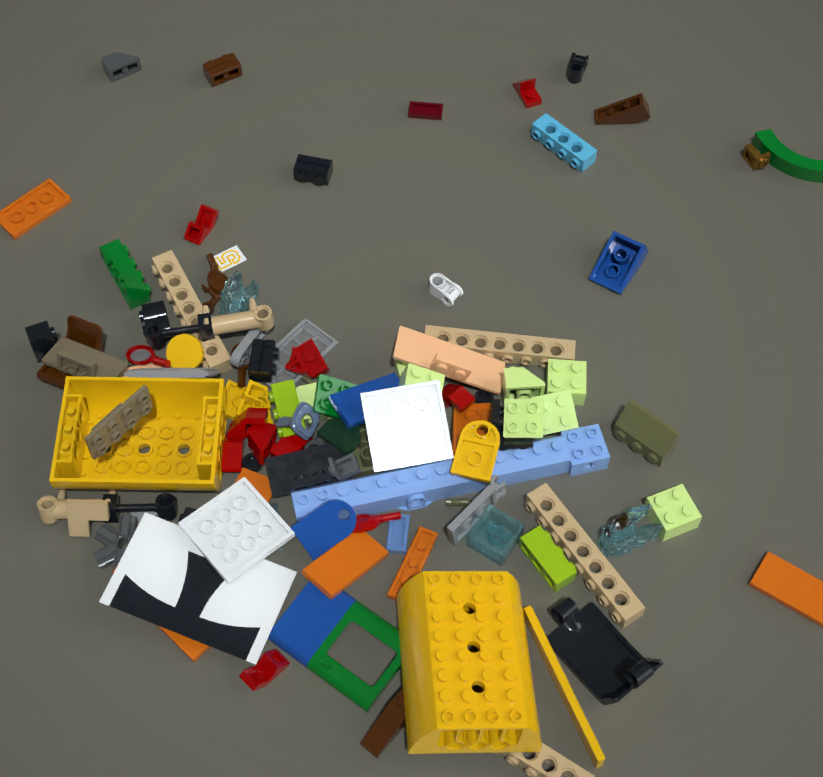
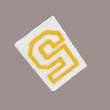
[214,245,247,272]

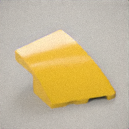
[225,379,273,425]

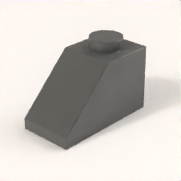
[101,52,142,82]

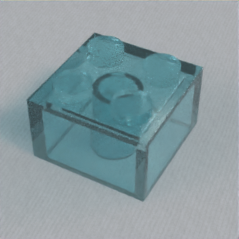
[467,505,525,566]

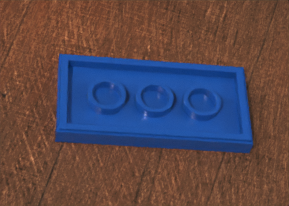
[329,372,400,429]

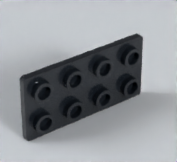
[491,399,533,450]
[264,441,351,498]

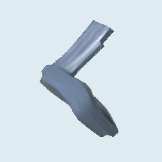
[276,402,320,440]

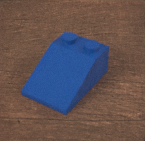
[588,231,649,295]

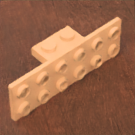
[392,326,505,395]

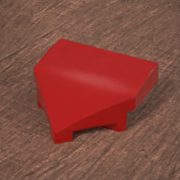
[285,339,330,379]

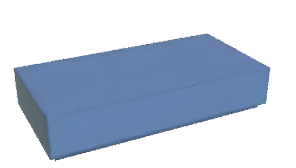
[386,514,410,554]

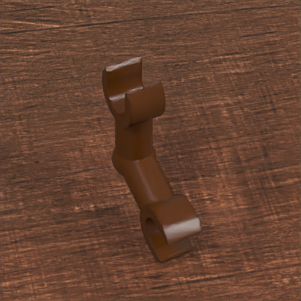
[202,284,222,315]

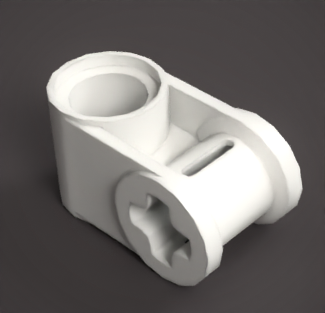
[429,273,464,307]

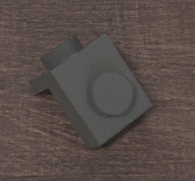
[327,452,362,482]

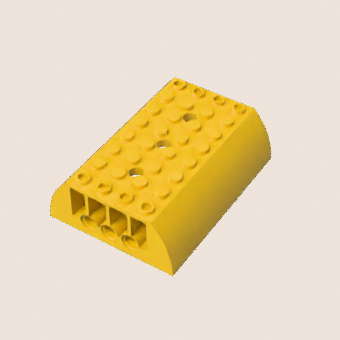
[49,376,227,492]
[396,571,542,754]

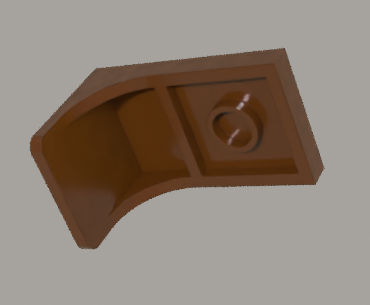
[36,315,103,389]

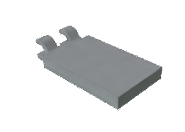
[447,474,506,546]

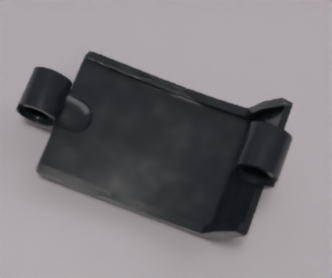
[547,597,664,705]

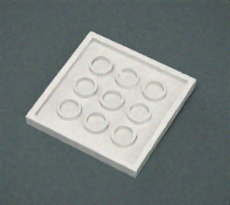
[360,380,454,473]
[178,477,295,585]

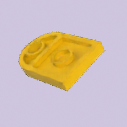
[450,420,500,484]

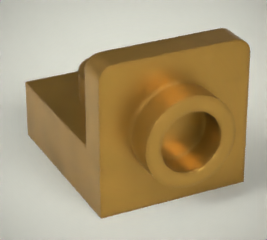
[742,143,771,171]

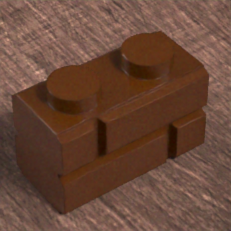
[202,52,242,87]

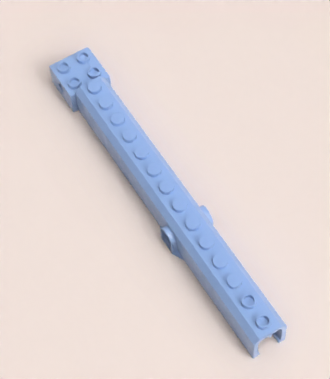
[291,424,610,521]

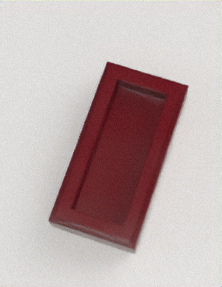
[408,101,443,121]

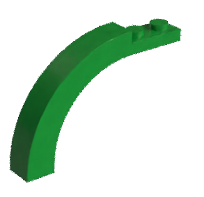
[752,129,823,183]

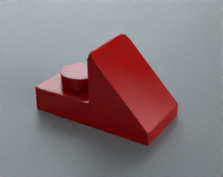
[513,78,542,109]

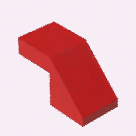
[184,204,219,245]
[442,383,476,413]
[227,407,268,438]
[221,435,245,472]
[239,649,290,691]

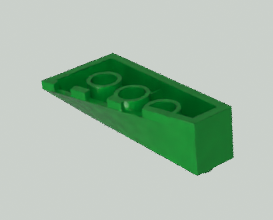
[99,239,152,310]

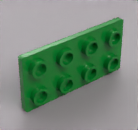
[313,374,357,420]

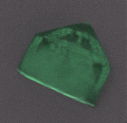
[317,418,361,455]

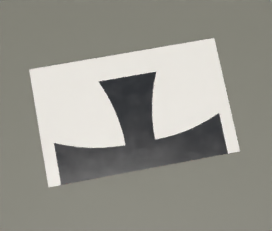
[99,512,297,665]

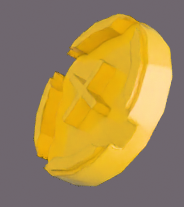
[166,334,204,368]

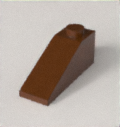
[594,93,651,125]
[360,688,406,758]

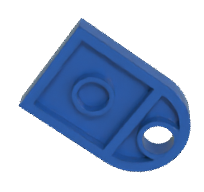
[290,499,356,560]

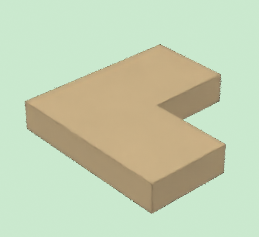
[65,499,110,537]

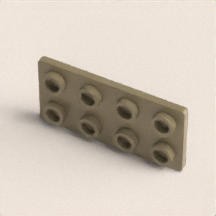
[42,337,128,377]
[84,385,153,460]

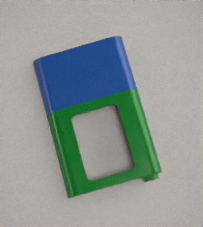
[268,581,401,713]

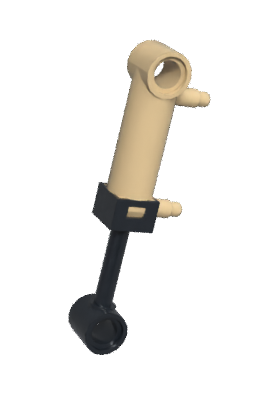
[143,298,274,348]
[37,489,178,524]

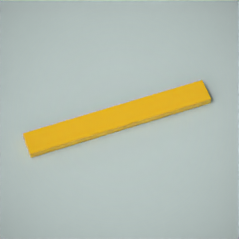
[523,606,605,768]

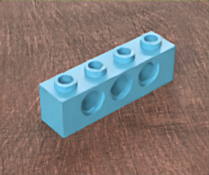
[531,113,597,173]

